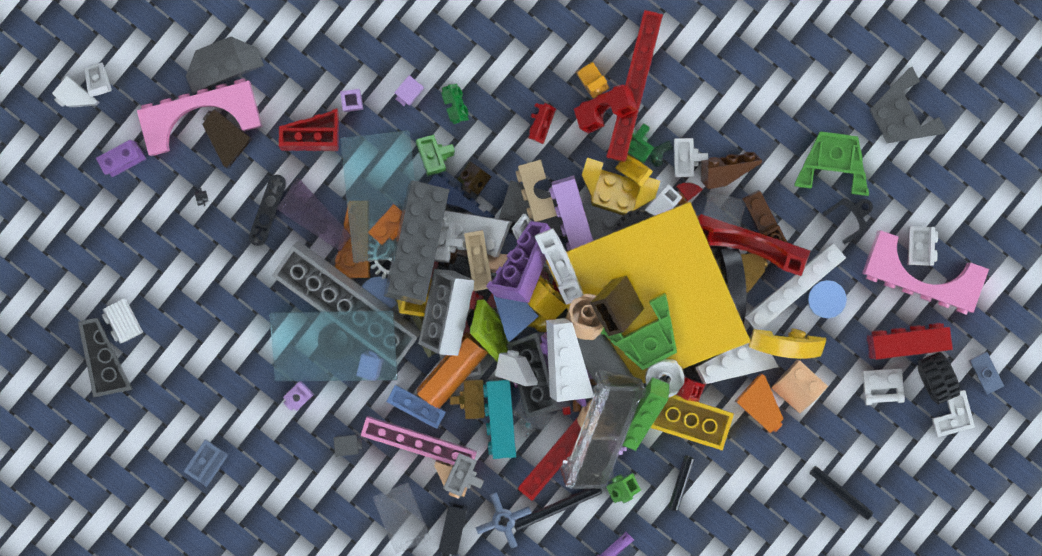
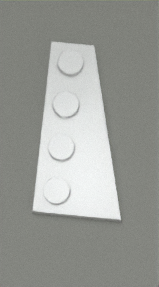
[443,210,512,257]

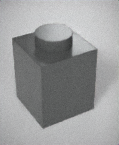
[333,434,363,457]

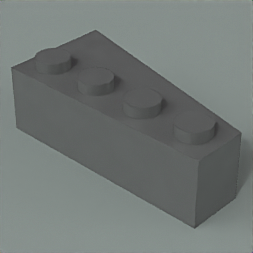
[78,318,132,397]

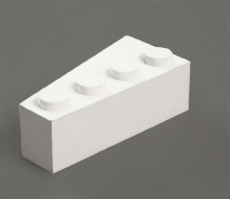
[546,318,594,402]

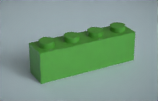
[618,377,670,451]

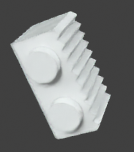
[102,299,143,344]

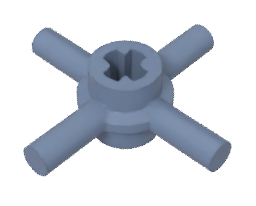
[475,492,532,548]

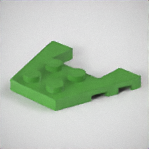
[794,131,869,196]
[601,293,677,370]

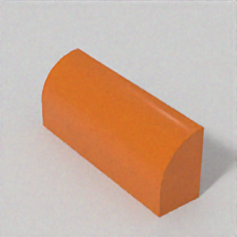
[417,332,488,408]

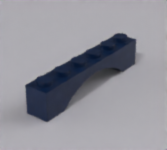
[428,173,518,254]

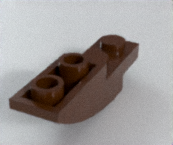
[742,190,788,243]

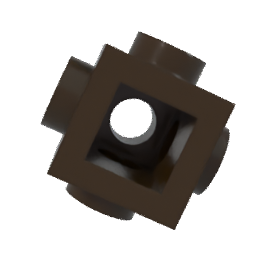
[457,161,492,195]

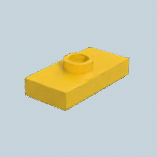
[615,154,653,187]

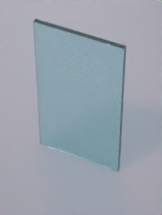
[340,130,415,263]
[269,311,398,381]

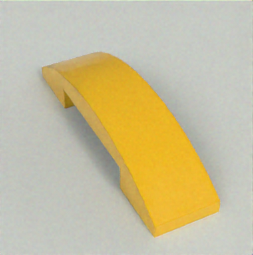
[748,329,826,359]

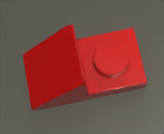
[676,377,705,402]

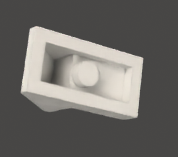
[84,63,112,97]

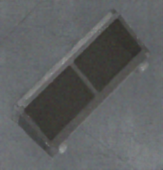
[560,368,646,489]

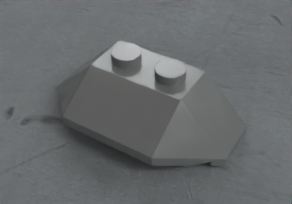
[186,36,264,94]

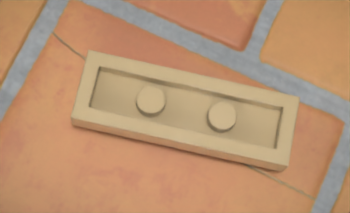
[464,230,492,291]

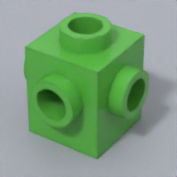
[606,473,641,503]

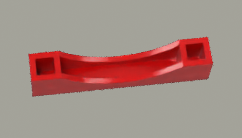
[698,214,811,276]

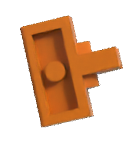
[368,204,402,246]

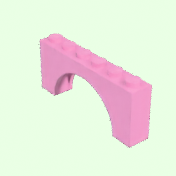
[137,79,263,156]
[862,230,989,315]

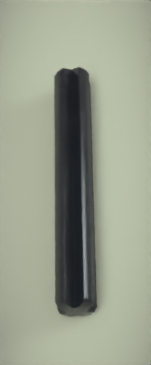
[810,466,873,520]

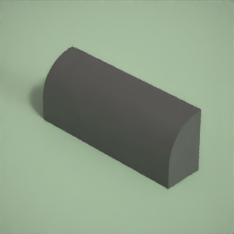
[577,334,639,407]

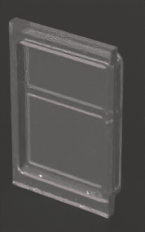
[373,483,431,554]

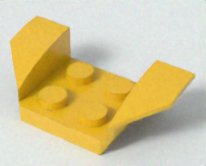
[582,158,660,215]

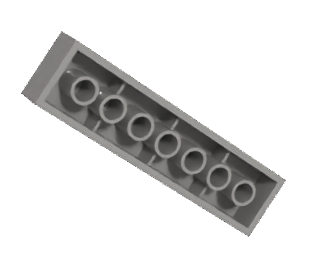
[272,241,421,367]

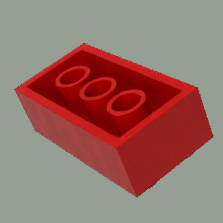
[867,323,953,360]

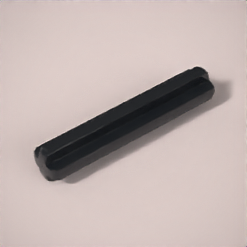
[668,455,694,511]

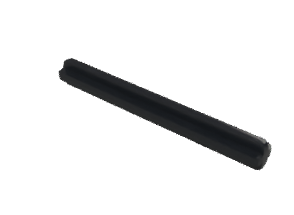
[514,484,602,531]

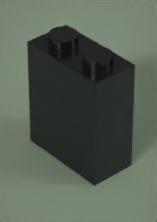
[438,502,468,556]

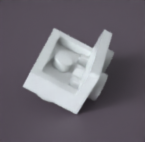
[907,226,938,266]

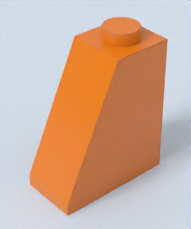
[735,373,783,433]

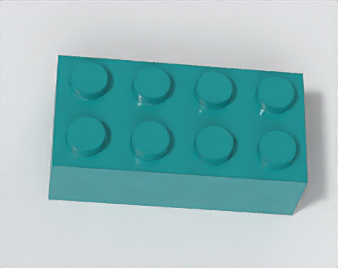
[483,379,516,459]

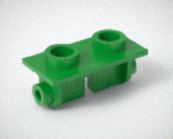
[441,84,469,125]

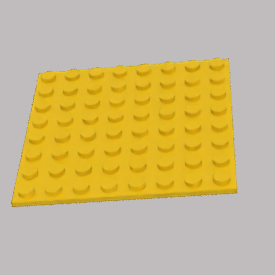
[546,202,751,385]

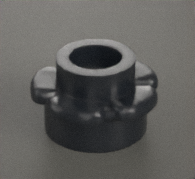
[194,188,209,206]

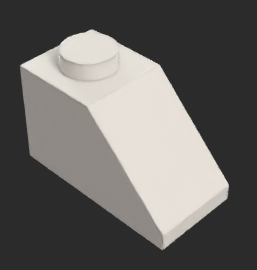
[52,76,100,107]
[495,350,538,386]

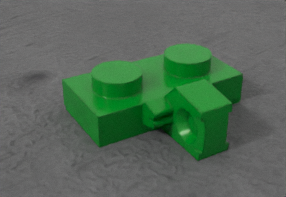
[628,123,655,164]

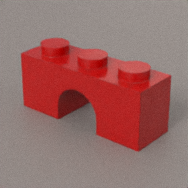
[574,85,638,134]

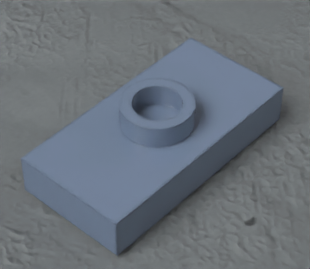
[969,352,1004,395]

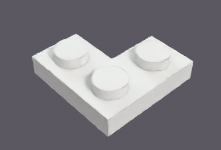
[932,390,975,437]

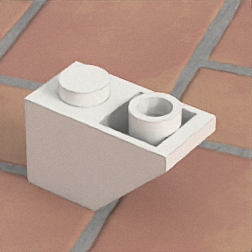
[645,184,682,216]

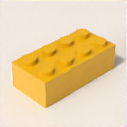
[651,395,734,451]

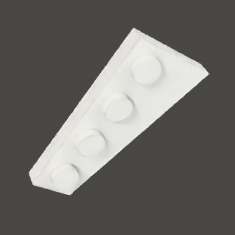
[695,343,778,384]

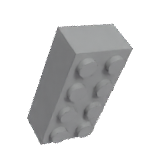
[418,269,475,356]

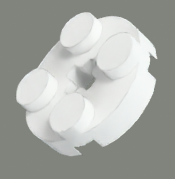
[645,359,684,397]

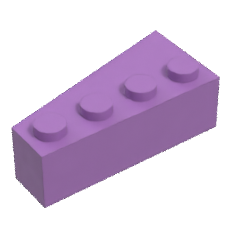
[486,221,551,303]

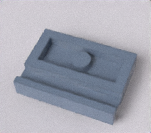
[183,439,229,487]

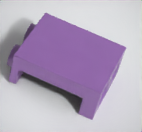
[96,140,146,177]

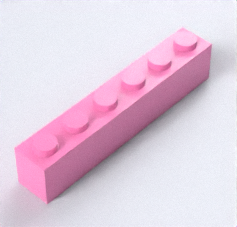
[361,416,477,465]

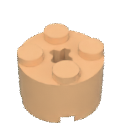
[566,294,604,340]

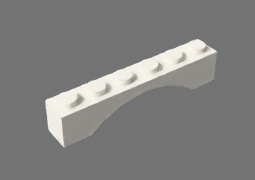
[745,243,846,330]

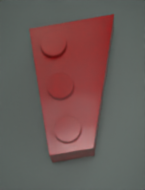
[279,108,339,151]

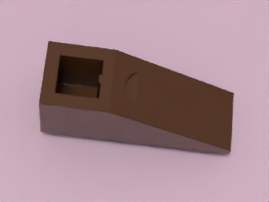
[701,152,762,189]

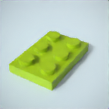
[470,299,510,362]

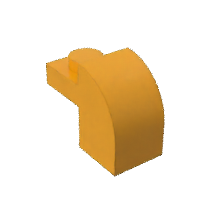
[575,62,609,99]

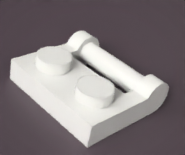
[863,368,905,405]

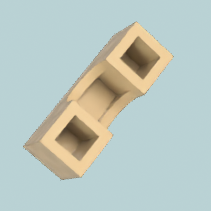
[515,160,557,222]

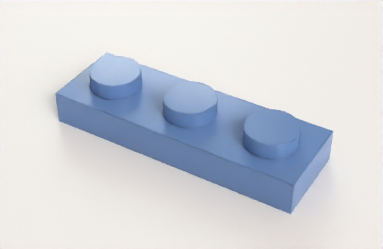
[386,385,446,429]

